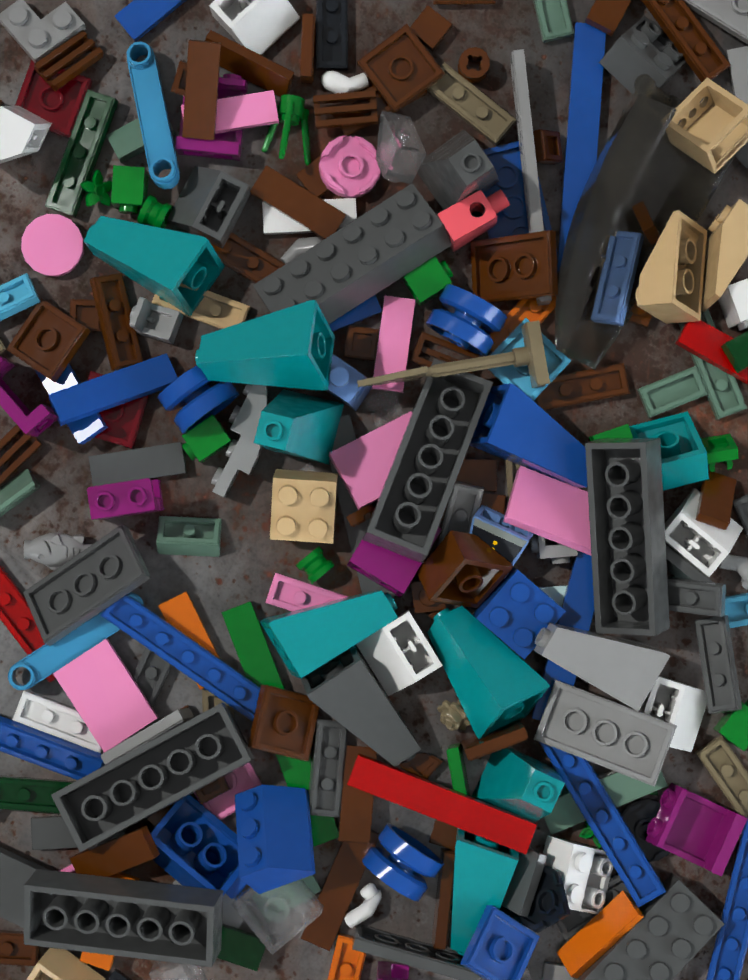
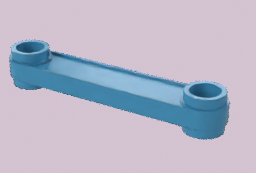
[127,42,180,190]
[8,593,144,690]

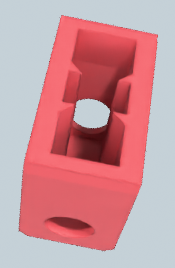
[437,189,510,252]

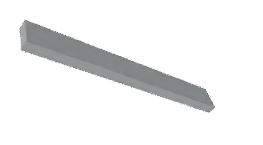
[510,49,552,306]

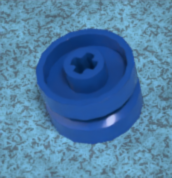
[426,284,508,356]
[157,366,240,434]
[362,823,444,901]

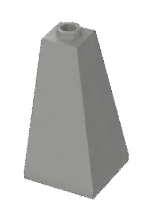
[534,623,670,711]

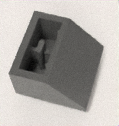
[599,16,687,105]
[167,165,251,249]

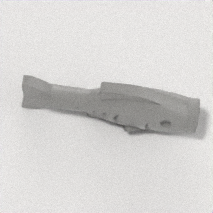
[24,532,92,571]

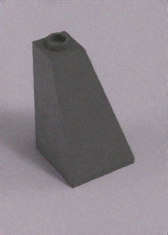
[413,130,499,210]
[301,645,421,767]

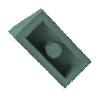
[106,118,176,164]
[0,469,41,517]
[156,516,222,557]

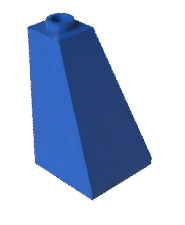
[470,383,588,488]

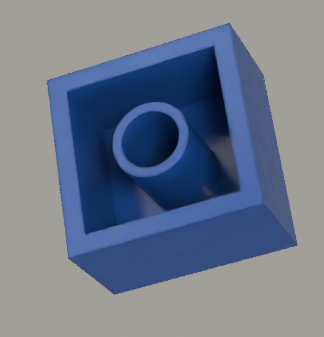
[473,567,566,660]

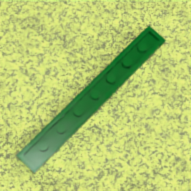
[221,601,339,847]

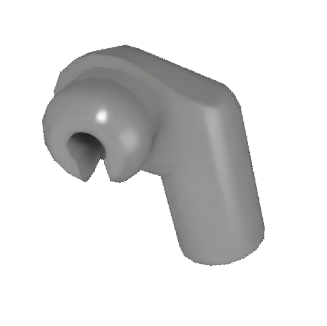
[280,237,323,264]
[719,554,748,590]

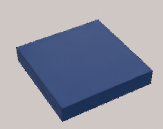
[460,905,540,980]

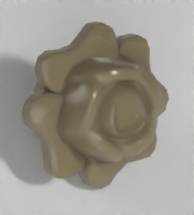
[437,699,471,731]

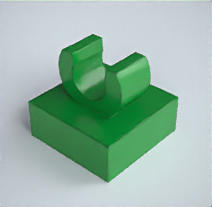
[701,434,739,472]

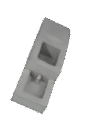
[211,384,269,498]

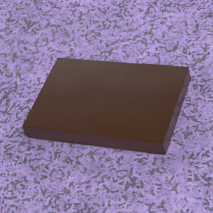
[471,230,558,303]

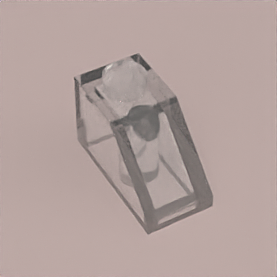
[376,111,427,184]

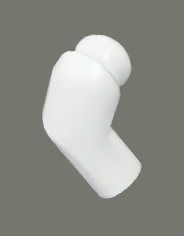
[321,70,369,94]
[344,883,382,928]

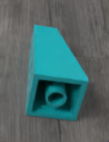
[83,216,225,316]
[195,300,335,391]
[254,389,344,465]
[259,590,398,678]
[427,606,550,740]
[471,747,565,821]
[450,828,519,956]

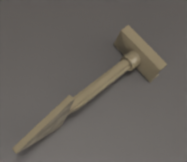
[357,320,550,388]

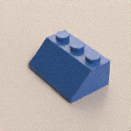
[235,784,316,894]
[150,795,239,896]

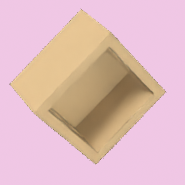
[662,78,748,174]
[270,469,338,544]

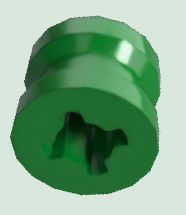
[137,195,174,229]
[295,546,335,585]

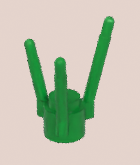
[262,94,311,166]

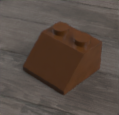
[417,530,513,609]

